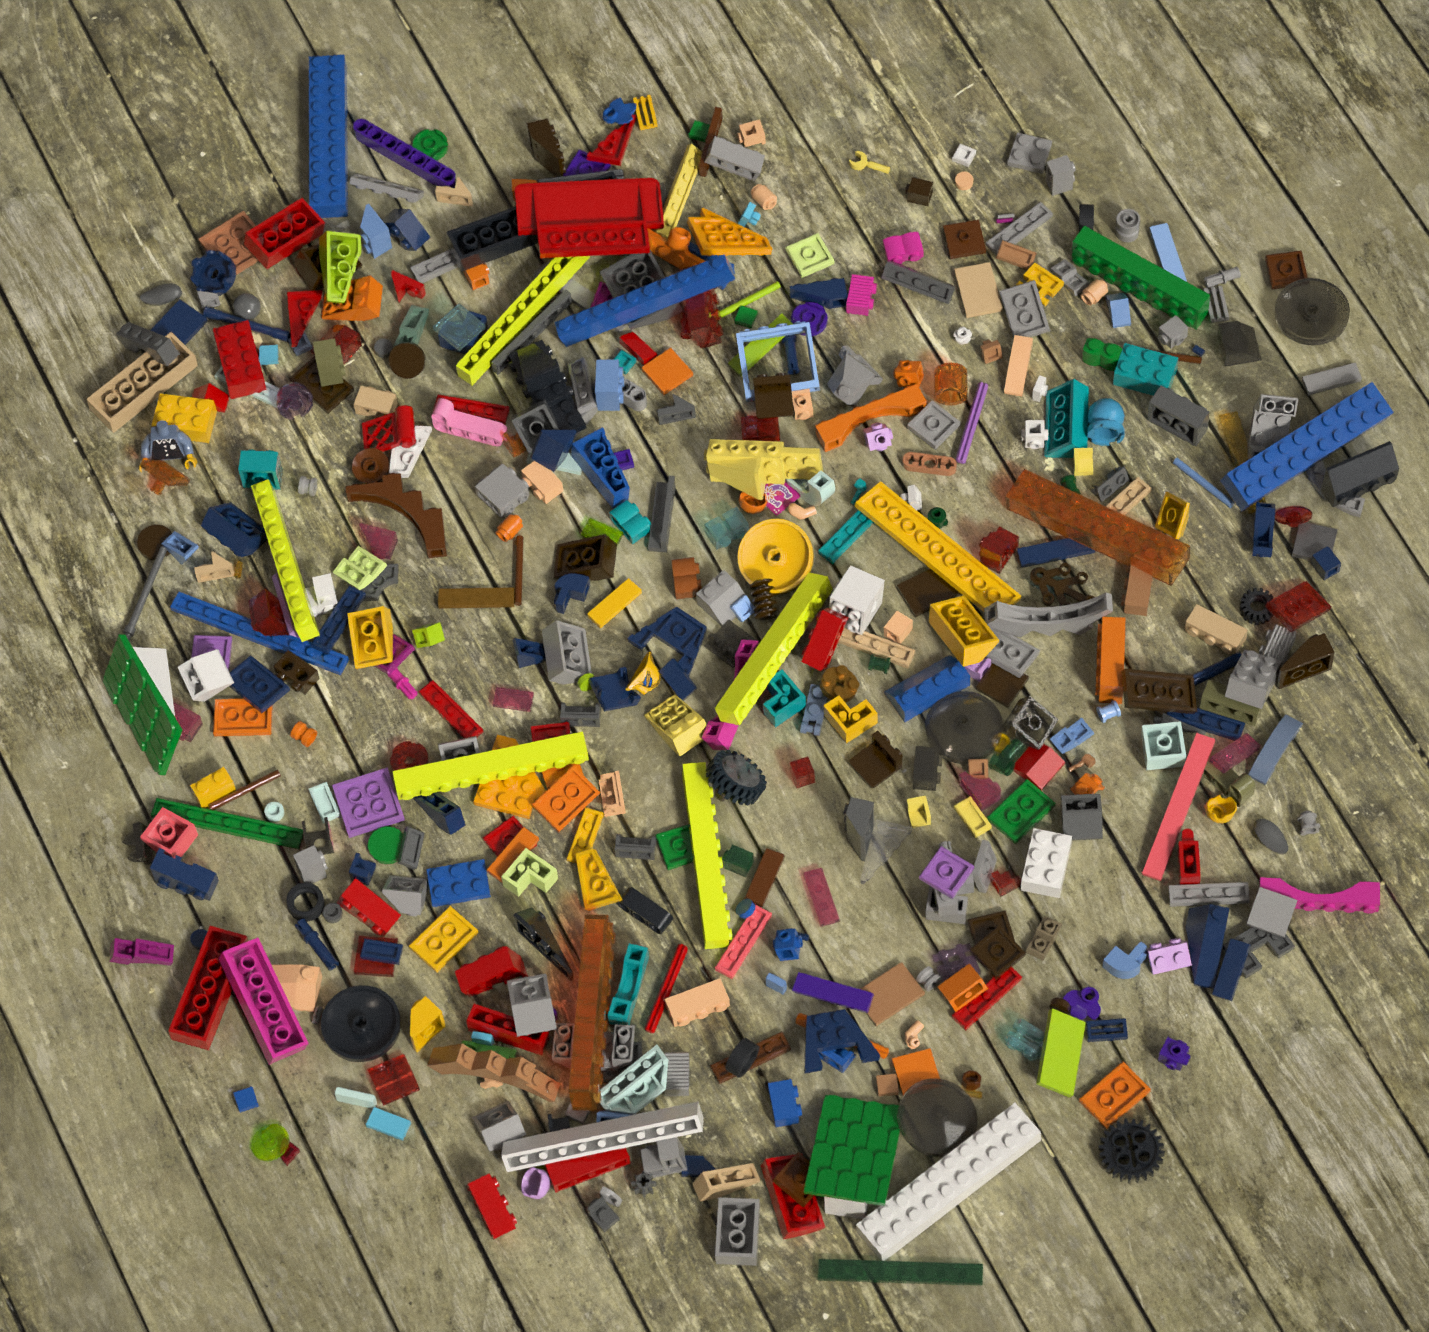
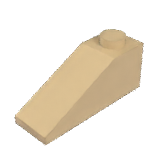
[693,1163,761,1201]

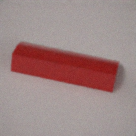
[761,1153,825,1240]

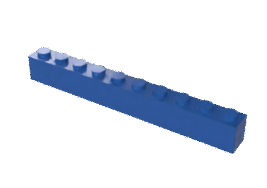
[555,254,735,347]

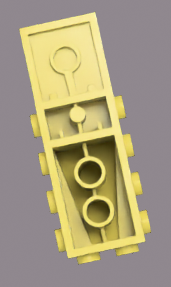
[704,439,823,500]

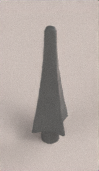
[1153,713,1206,735]

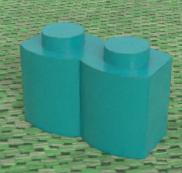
[609,500,651,544]

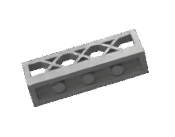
[648,475,676,553]

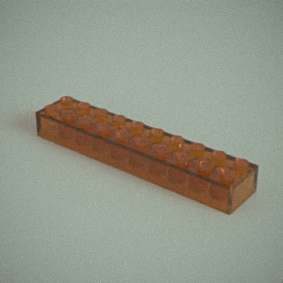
[1005,469,1190,586]
[568,914,615,1111]

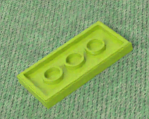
[1036,1009,1086,1098]

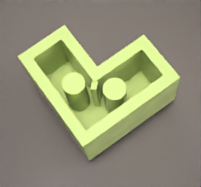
[502,848,558,897]

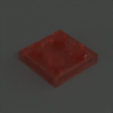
[741,415,780,442]

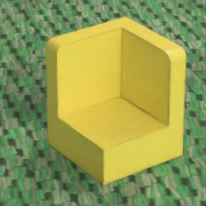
[1073,448,1093,476]
[907,795,931,828]

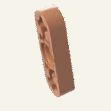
[903,452,957,476]

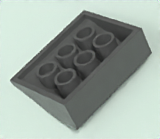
[600,250,683,330]

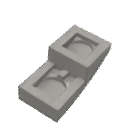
[1051,259,1089,296]

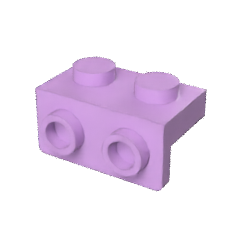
[1146,938,1192,975]

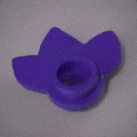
[1063,987,1101,1020]

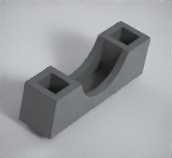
[116,322,180,366]

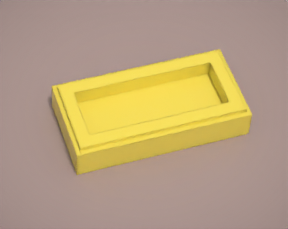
[954,796,992,838]

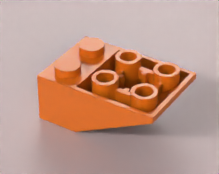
[322,275,383,321]

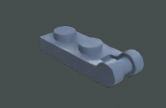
[800,684,828,736]

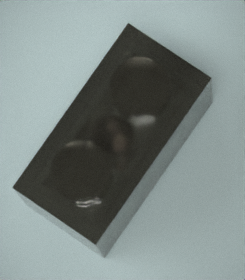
[913,746,943,791]

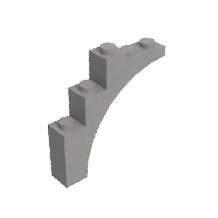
[984,593,1113,637]

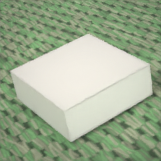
[952,144,976,167]

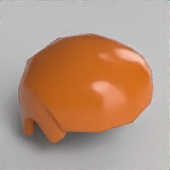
[739,492,768,514]

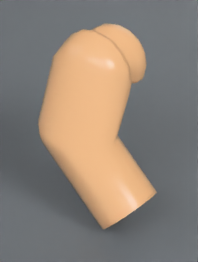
[788,503,817,520]
[905,1020,924,1049]

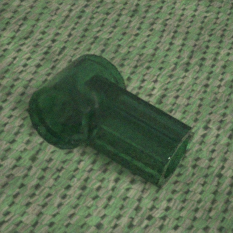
[989,738,1026,776]

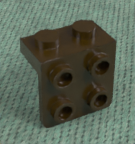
[753,373,794,419]
[849,730,903,788]

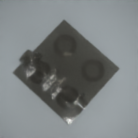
[704,620,756,668]

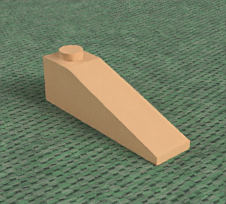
[272,965,322,1012]

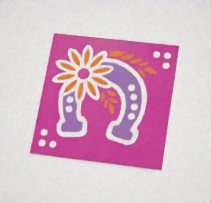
[764,480,801,516]

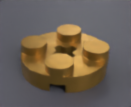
[820,665,859,702]

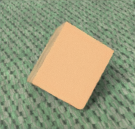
[884,611,913,644]

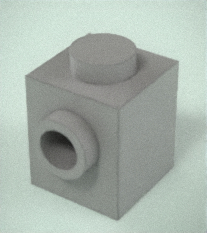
[1158,315,1188,349]

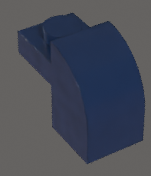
[554,573,591,614]

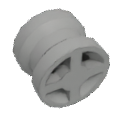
[298,476,318,496]
[916,966,941,991]

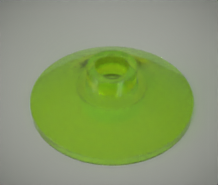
[251,1124,289,1161]

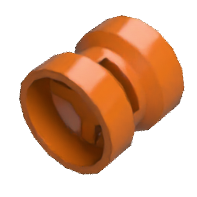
[290,721,317,747]

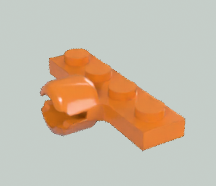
[648,227,705,270]

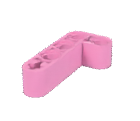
[431,398,508,446]

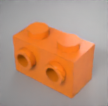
[938,963,988,1012]

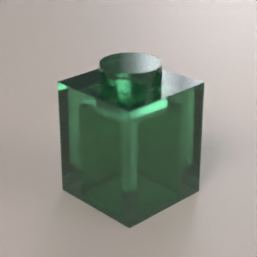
[722,844,754,877]

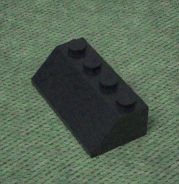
[1321,441,1399,507]

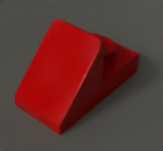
[391,270,426,303]

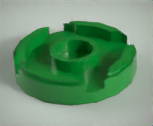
[412,129,448,161]
[368,826,403,864]

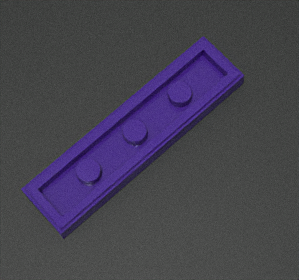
[792,972,874,1013]

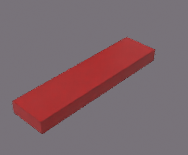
[433,394,510,425]
[418,680,484,738]
[952,967,1022,1031]

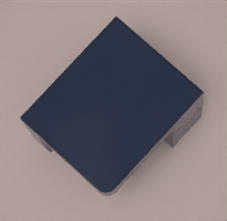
[1311,546,1341,581]
[349,852,376,885]

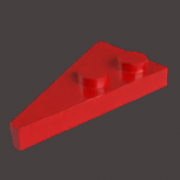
[587,115,636,166]
[287,290,322,347]

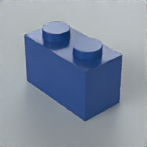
[768,1079,802,1127]

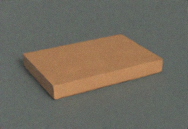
[861,962,925,1026]

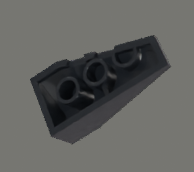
[513,907,574,981]

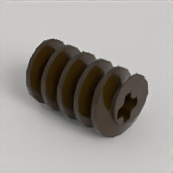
[750,578,778,620]

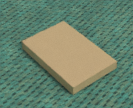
[954,262,1003,318]

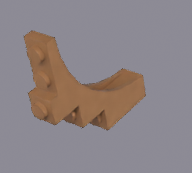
[427,1044,560,1102]

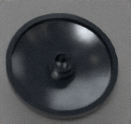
[321,985,401,1062]

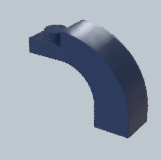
[1252,502,1276,558]

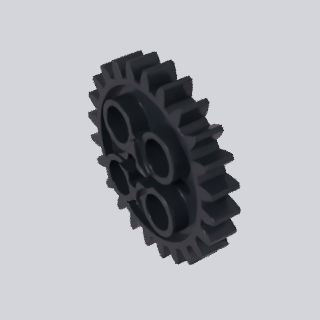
[1098,1118,1165,1184]

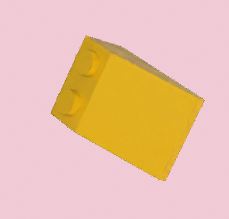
[347,606,393,669]

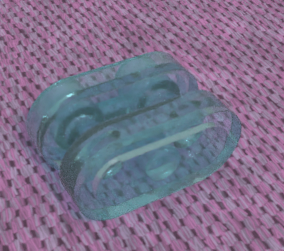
[1004,1018,1045,1061]

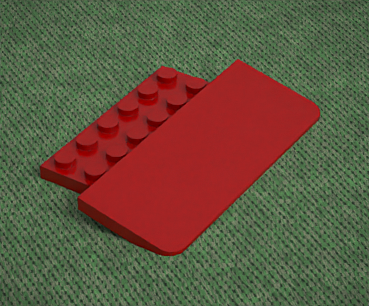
[514,178,664,258]

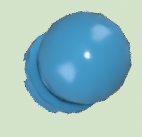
[1087,398,1125,446]

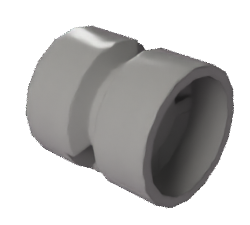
[1115,209,1140,243]

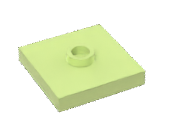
[785,233,835,278]

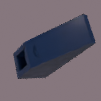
[789,278,848,309]

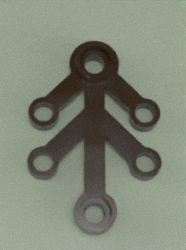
[1030,563,1095,606]

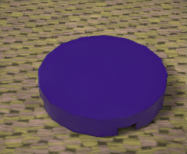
[791,302,828,336]

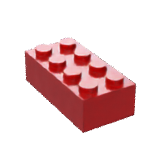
[244,198,325,269]
[213,320,266,399]

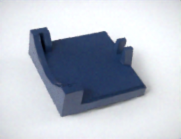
[588,667,641,712]

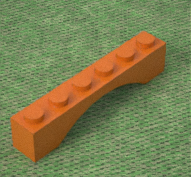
[815,384,927,452]

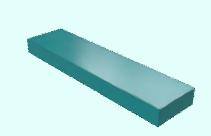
[818,510,874,564]

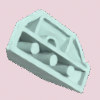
[595,1045,668,1115]

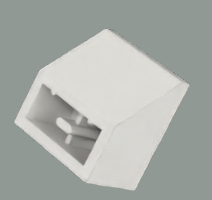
[178,649,234,702]

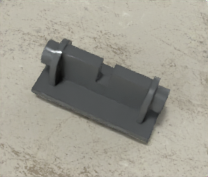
[1091,466,1129,502]

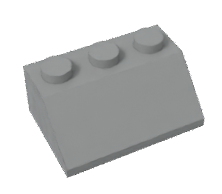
[542,620,592,685]

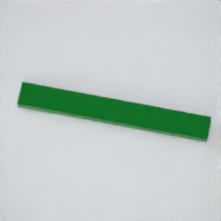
[151,798,304,849]

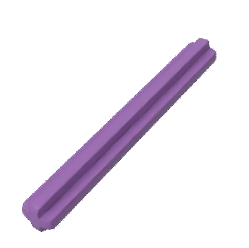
[956,382,988,464]

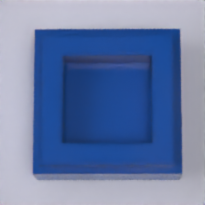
[234,1086,259,1113]

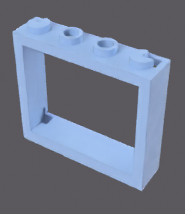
[736,321,820,402]

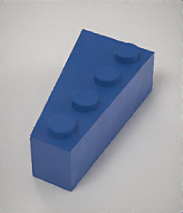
[571,427,630,509]

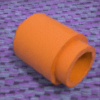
[496,514,523,542]

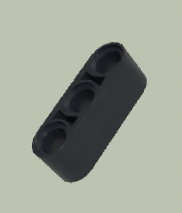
[617,887,674,934]

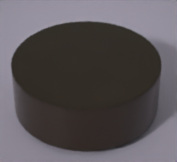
[1049,998,1070,1014]

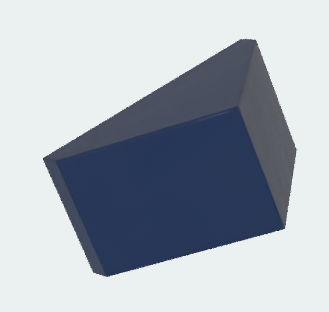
[512,638,546,668]

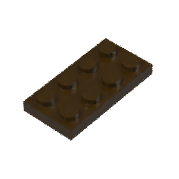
[1121,669,1197,714]

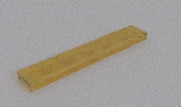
[1219,411,1266,514]

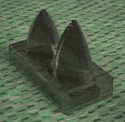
[122,822,153,865]

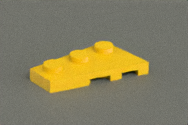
[575,848,622,911]

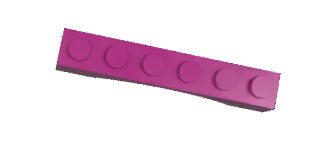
[702,640,759,751]
[1259,877,1380,914]

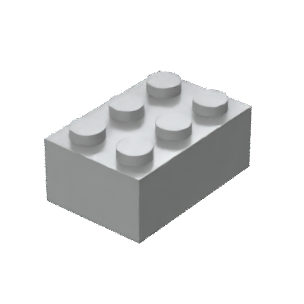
[1225,649,1281,709]
[715,1197,760,1266]

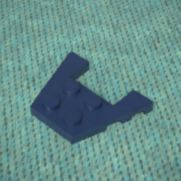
[627,607,707,676]
[804,1009,880,1074]

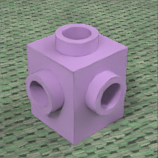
[863,422,893,451]

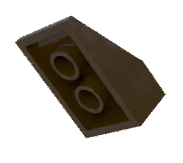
[294,245,363,291]
[553,534,617,581]
[1277,633,1335,689]

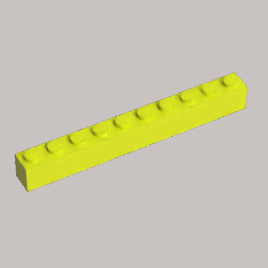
[456,256,590,386]
[251,479,320,642]
[715,573,833,725]
[393,732,589,800]
[682,762,732,949]

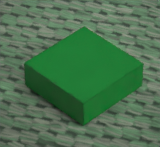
[689,120,710,142]
[734,306,758,329]

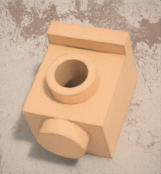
[737,119,766,147]
[792,389,813,420]

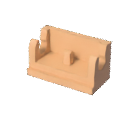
[599,771,626,817]

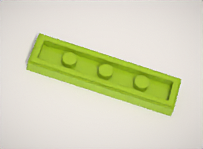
[728,313,793,377]

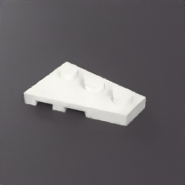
[389,426,432,478]

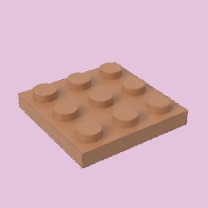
[199,211,258,275]

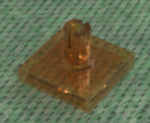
[140,460,191,495]

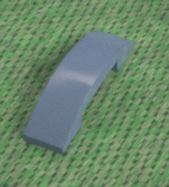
[1248,715,1303,785]

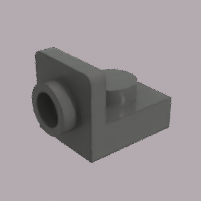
[587,1196,620,1232]

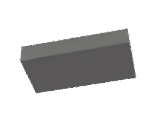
[397,826,425,870]

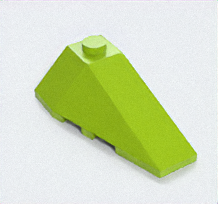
[319,231,361,304]

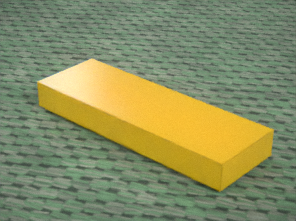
[587,578,642,629]
[567,807,604,864]

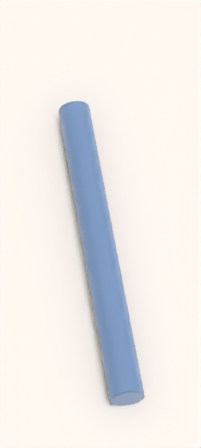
[1173,457,1235,508]

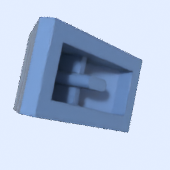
[1105,292,1131,328]
[161,531,199,565]

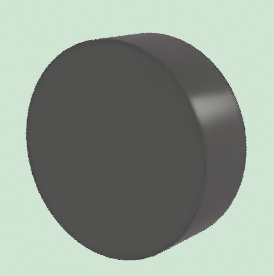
[374,339,393,358]
[322,903,343,923]

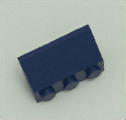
[201,502,267,557]

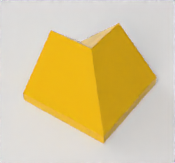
[1155,491,1190,539]

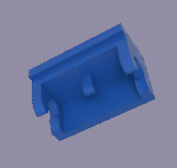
[818,1048,856,1073]

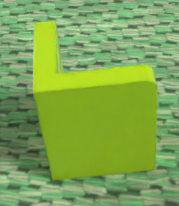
[412,622,445,648]

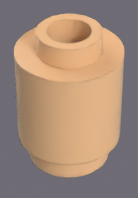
[751,184,777,210]
[1081,279,1108,306]

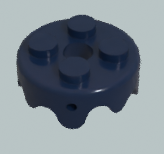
[191,250,236,296]

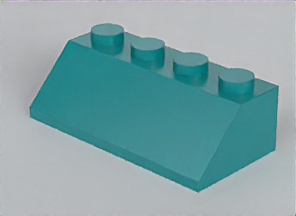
[1044,379,1089,458]

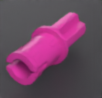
[388,668,418,700]

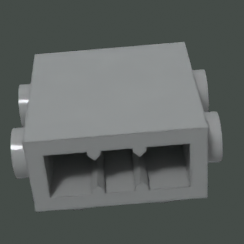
[475,464,529,519]

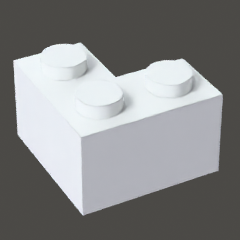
[305,573,338,617]

